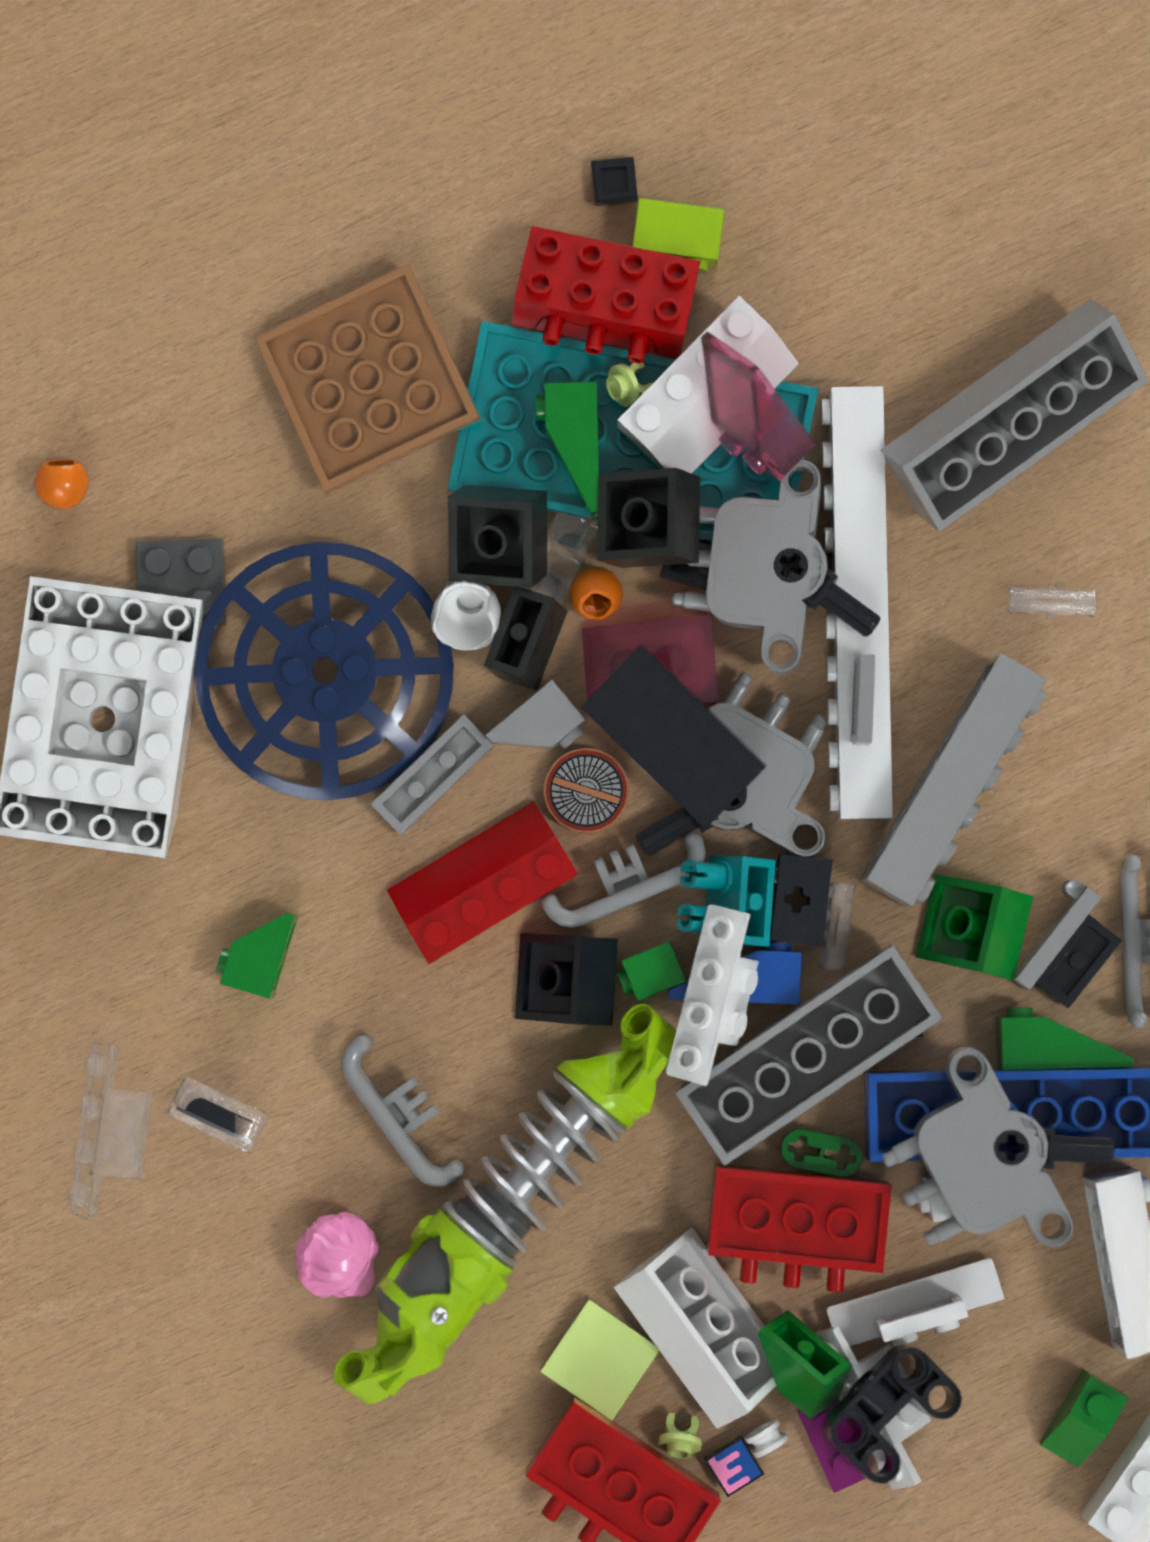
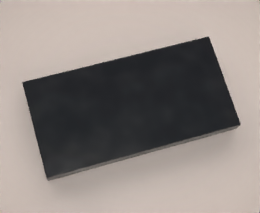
[581,644,767,829]

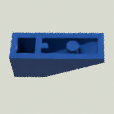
[668,942,802,1005]

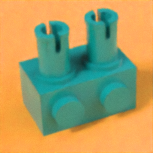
[677,856,776,947]

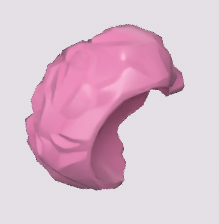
[295,1212,379,1298]

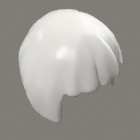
[431,581,501,651]

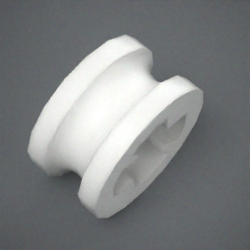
[744,1418,789,1458]

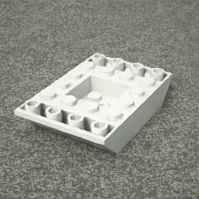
[0,576,203,858]

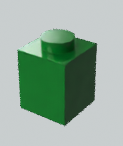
[616,941,686,1001]

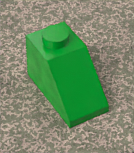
[216,913,298,999]
[758,1310,852,1419]
[1040,1369,1129,1467]

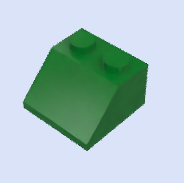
[916,874,1033,980]

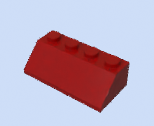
[387,801,578,964]

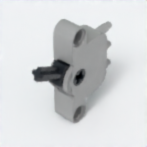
[672,459,881,675]
[636,672,828,857]
[882,1047,1115,1247]

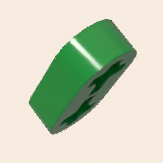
[780,1128,862,1177]

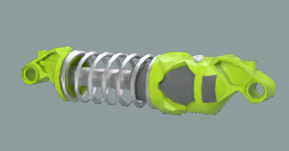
[334,1004,676,1404]

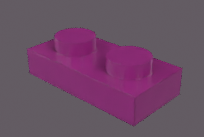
[797,1398,872,1493]

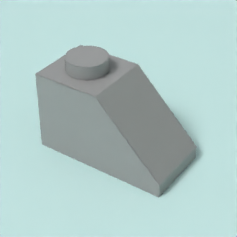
[486,680,585,749]

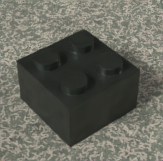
[597,468,700,568]
[448,485,547,588]

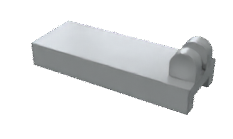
[1012,880,1102,990]

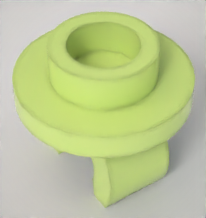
[606,362,653,407]
[658,1413,702,1459]

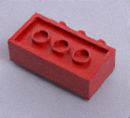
[512,226,700,364]
[706,1164,892,1293]
[525,1395,721,1542]

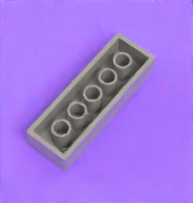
[881,299,1149,532]
[859,653,1047,907]
[675,944,943,1166]

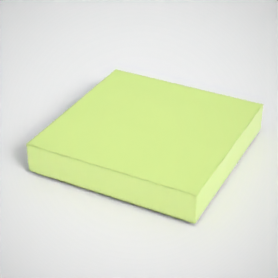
[540,1298,659,1421]

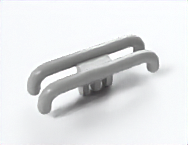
[541,831,706,928]
[1120,854,1150,1028]
[341,1034,465,1186]

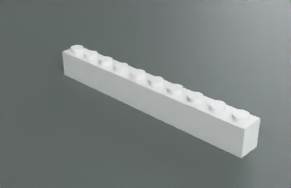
[821,386,893,820]

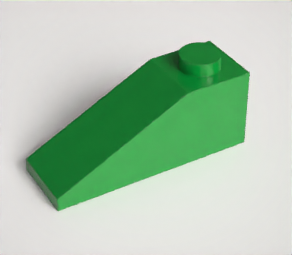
[536,382,599,517]
[996,1008,1134,1070]

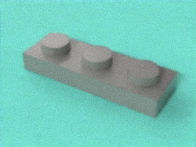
[371,714,494,836]

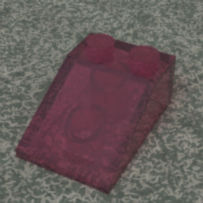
[701,331,816,481]
[582,615,718,706]

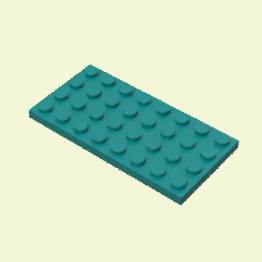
[448,321,819,543]

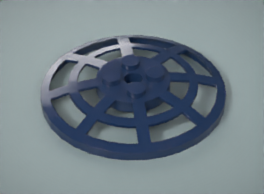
[195,542,454,800]

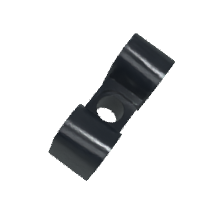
[822,1345,962,1484]

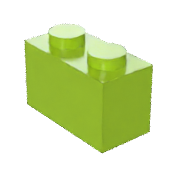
[633,198,725,273]

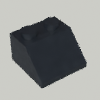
[515,933,618,1026]

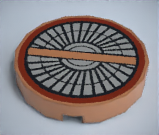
[543,748,629,834]

